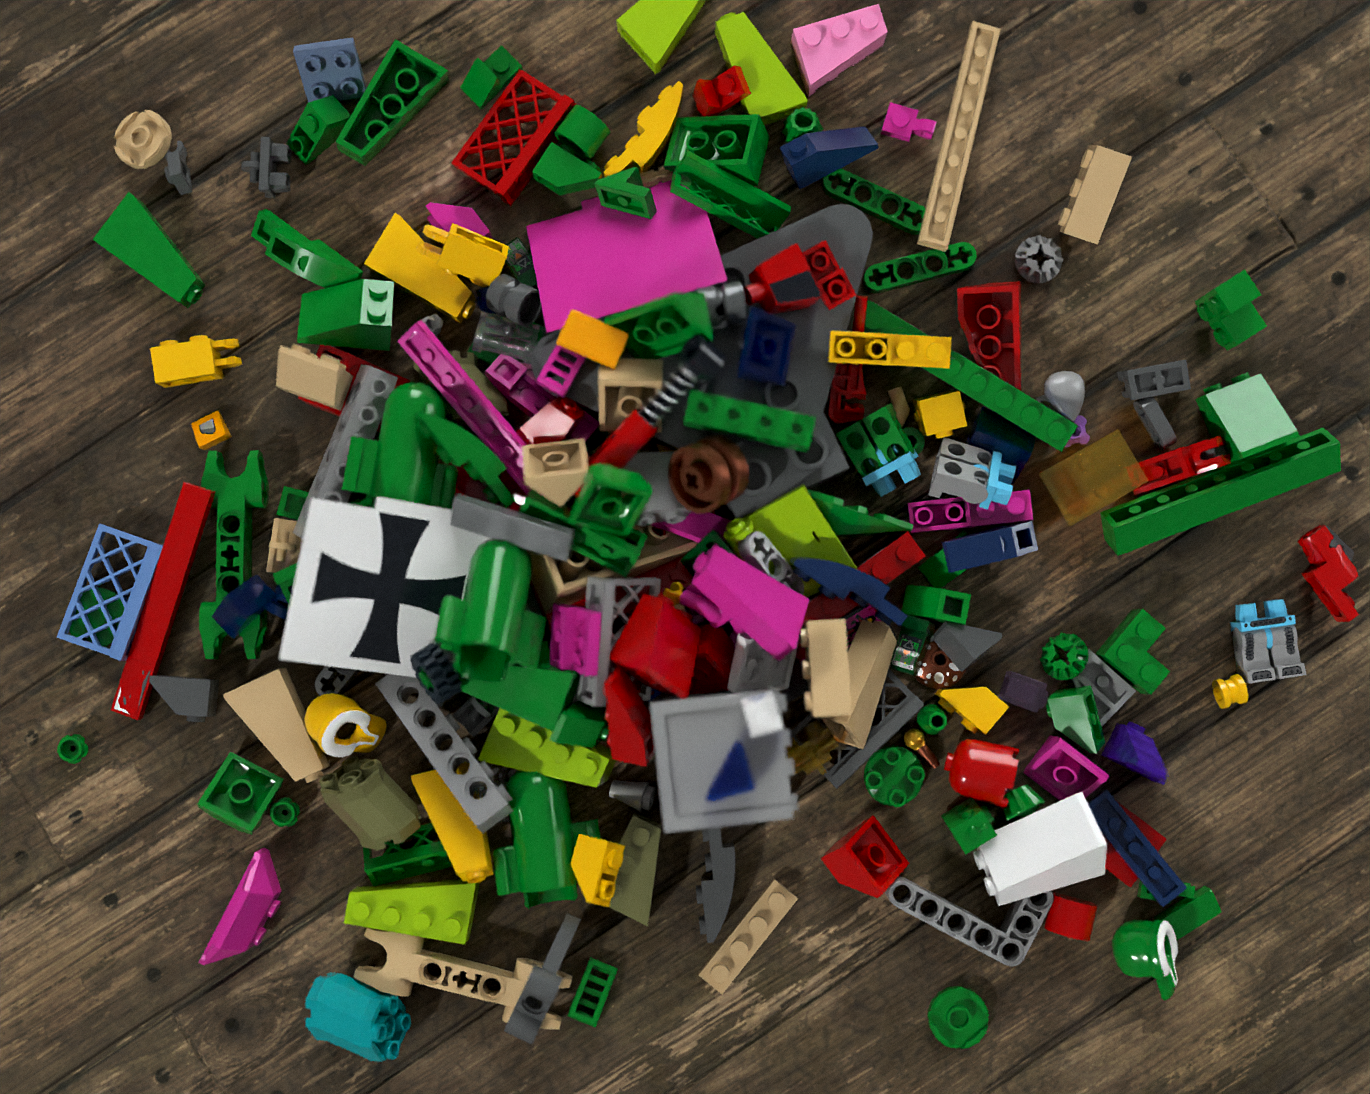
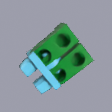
[836,403,921,497]

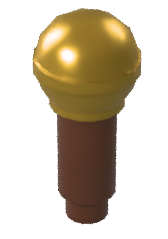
[904,728,940,769]

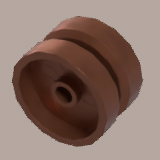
[668,435,749,514]

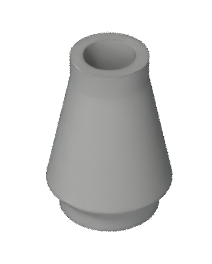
[609,779,656,812]

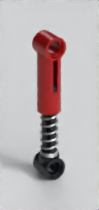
[573,335,725,497]

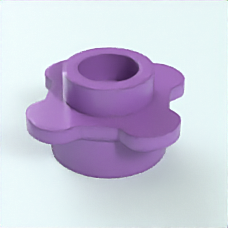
[1065,415,1090,447]

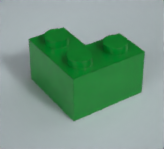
[1195,269,1267,351]
[1095,609,1170,695]

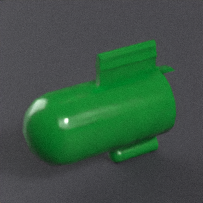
[342,382,458,510]
[434,539,546,682]
[493,770,600,909]

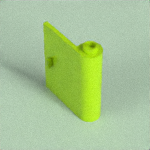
[723,484,858,598]

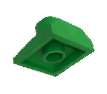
[568,464,652,537]
[197,752,284,835]

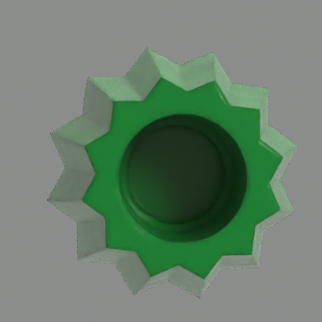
[782,107,823,142]
[1004,785,1045,822]

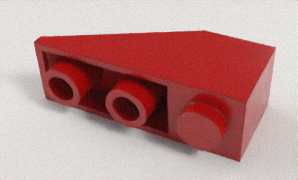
[603,666,655,767]

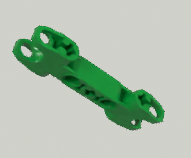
[199,450,269,659]

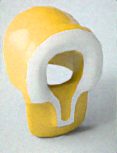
[304,693,387,757]

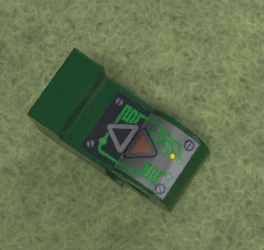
[505,237,538,290]
[891,614,936,676]

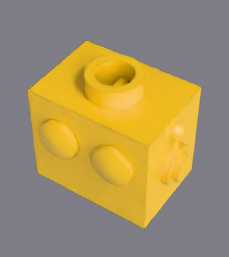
[913,390,967,438]

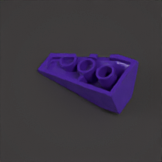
[1101,721,1168,785]

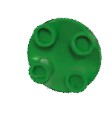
[864,746,925,807]

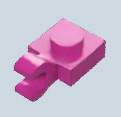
[881,102,937,142]

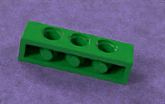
[684,390,816,452]

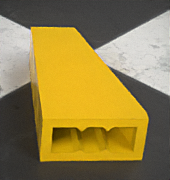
[364,213,476,324]
[411,763,494,883]

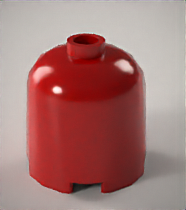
[944,739,1020,808]

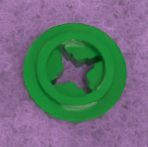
[1040,632,1089,680]

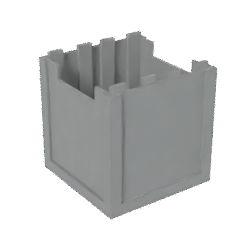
[650,688,799,833]

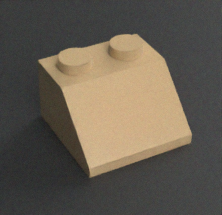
[598,358,663,432]

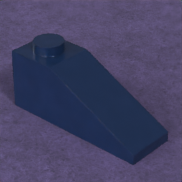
[780,126,879,190]

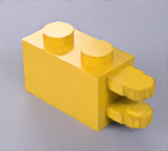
[416,223,509,287]
[150,335,242,388]

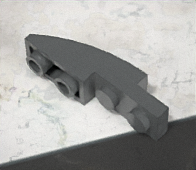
[696,827,735,943]

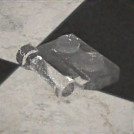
[472,311,540,365]

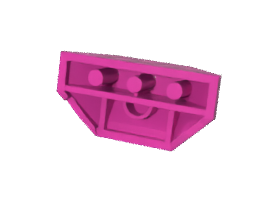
[198,848,281,965]

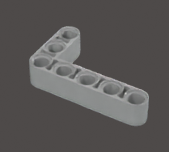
[885,876,1053,967]

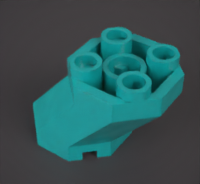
[305,972,411,1062]

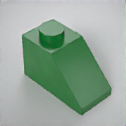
[1046,686,1105,753]
[550,700,609,748]

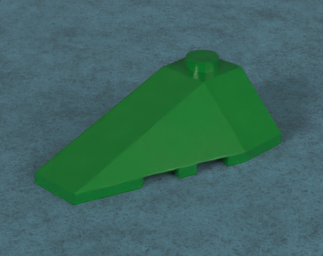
[807,489,914,539]

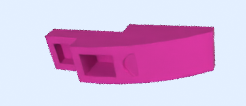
[908,490,1033,533]

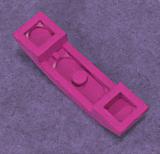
[485,351,599,442]

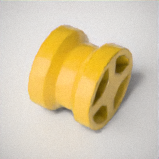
[1212,674,1248,709]

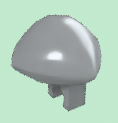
[1036,371,1086,421]

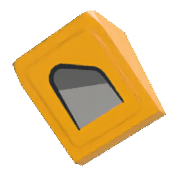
[191,410,232,450]

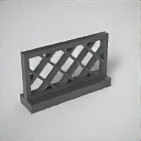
[790,669,925,789]

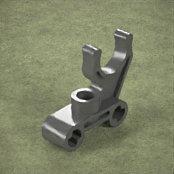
[504,913,581,1045]

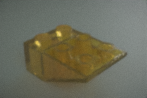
[1038,429,1149,526]

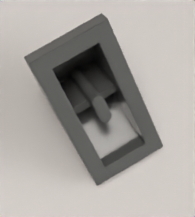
[933,621,1002,672]

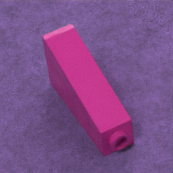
[692,545,809,661]

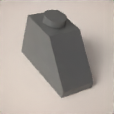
[149,675,219,722]

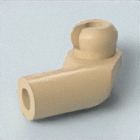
[888,387,910,427]

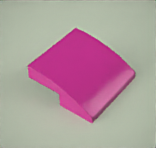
[549,603,602,676]

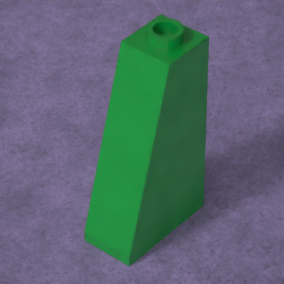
[92,192,205,308]
[458,662,580,732]

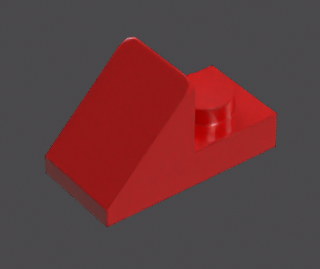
[693,66,751,117]

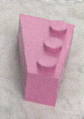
[791,4,887,97]

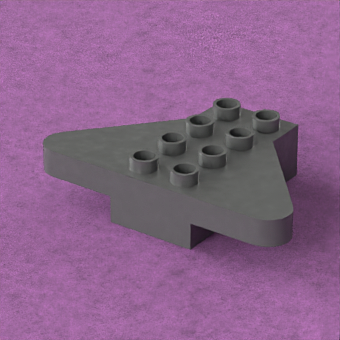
[531,204,873,520]

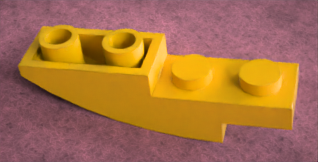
[603,81,683,177]
[828,331,952,368]

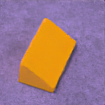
[556,310,629,369]

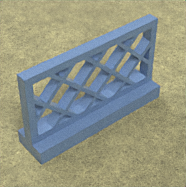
[57,524,163,661]

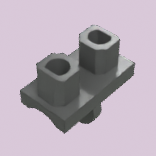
[241,137,292,198]
[452,696,499,737]

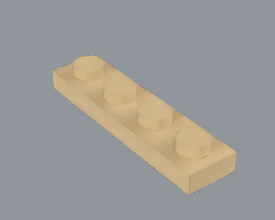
[698,878,798,994]

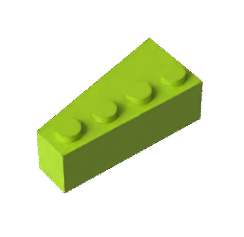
[478,708,616,788]
[344,880,480,945]

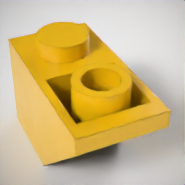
[934,686,1009,735]
[571,834,625,907]

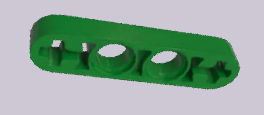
[822,168,925,235]
[863,242,977,294]

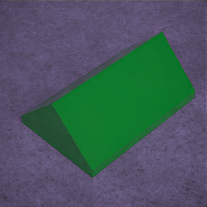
[603,293,713,359]

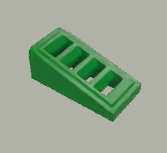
[567,957,618,1028]

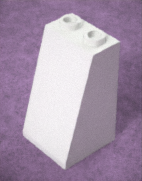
[973,792,1107,906]

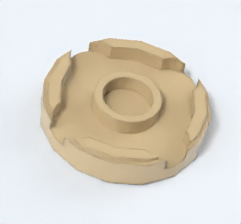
[114,110,172,169]

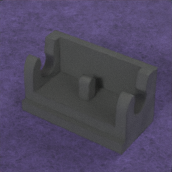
[1117,360,1191,401]

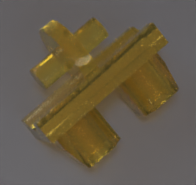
[785,721,839,776]

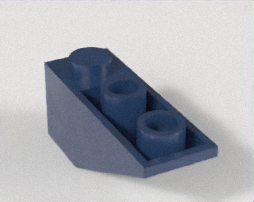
[942,521,1038,573]

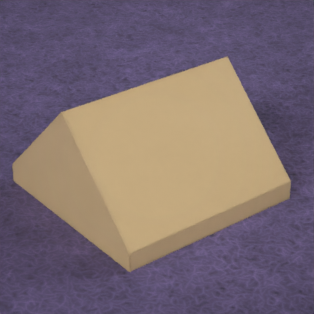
[522,438,589,507]

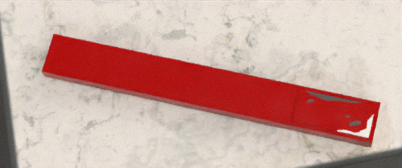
[111,482,216,720]

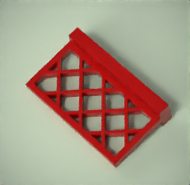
[451,69,576,206]

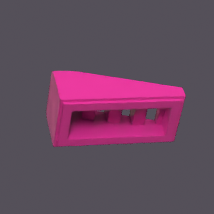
[536,345,587,398]

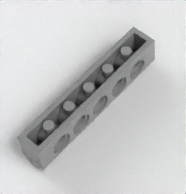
[293,364,398,539]
[375,674,513,833]

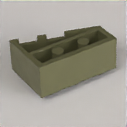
[609,811,661,926]

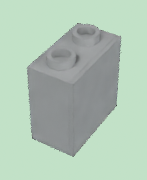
[623,451,691,526]

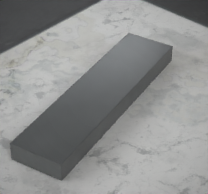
[450,494,575,562]

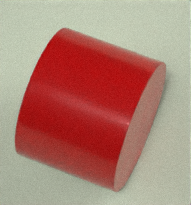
[1044,893,1098,941]

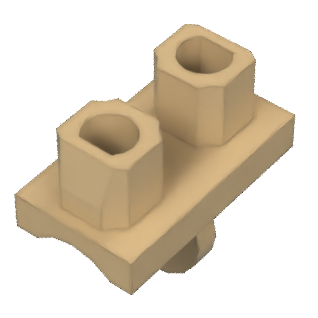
[266,518,303,573]

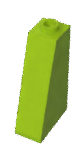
[616,0,706,74]
[715,12,808,125]

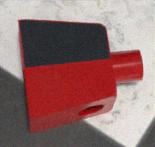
[742,243,822,315]

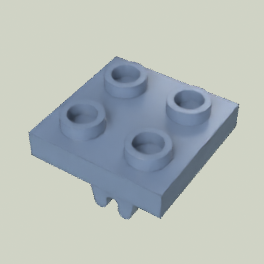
[293,37,367,102]

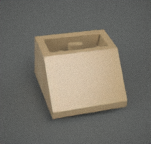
[276,344,353,410]

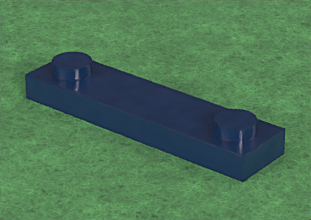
[1087,789,1187,907]

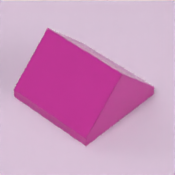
[1023,735,1110,801]

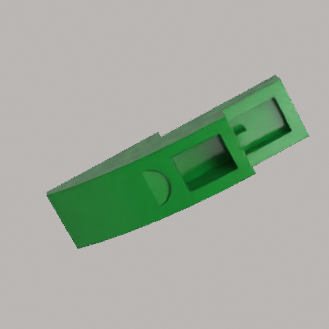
[251,209,363,288]
[415,411,515,508]

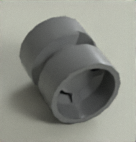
[486,274,542,327]
[696,281,747,328]

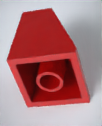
[609,594,701,699]

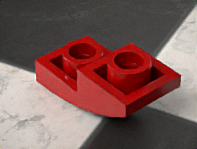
[802,240,856,310]

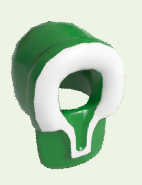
[1111,920,1178,1000]

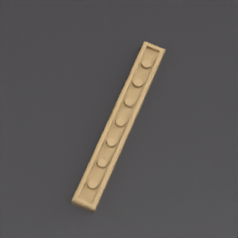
[917,21,1001,252]

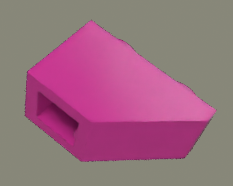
[426,202,493,239]

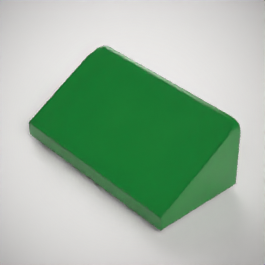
[1154,886,1222,940]

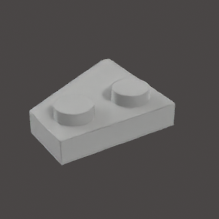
[1072,649,1136,727]

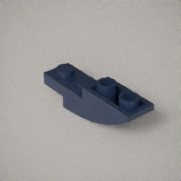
[789,557,907,626]

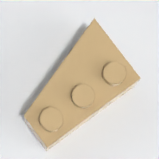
[1058,145,1132,245]
[800,619,852,717]

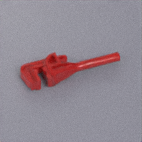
[827,295,868,423]

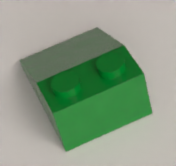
[664,114,769,186]
[297,279,394,351]

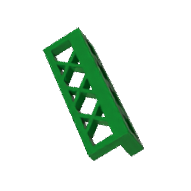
[670,150,791,239]
[519,488,648,578]
[363,823,491,886]

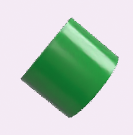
[554,105,610,160]

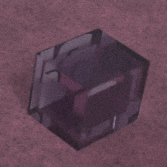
[998,671,1048,713]

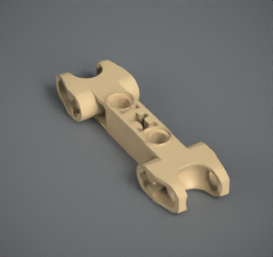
[353,928,573,1030]

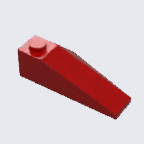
[957,281,1022,391]

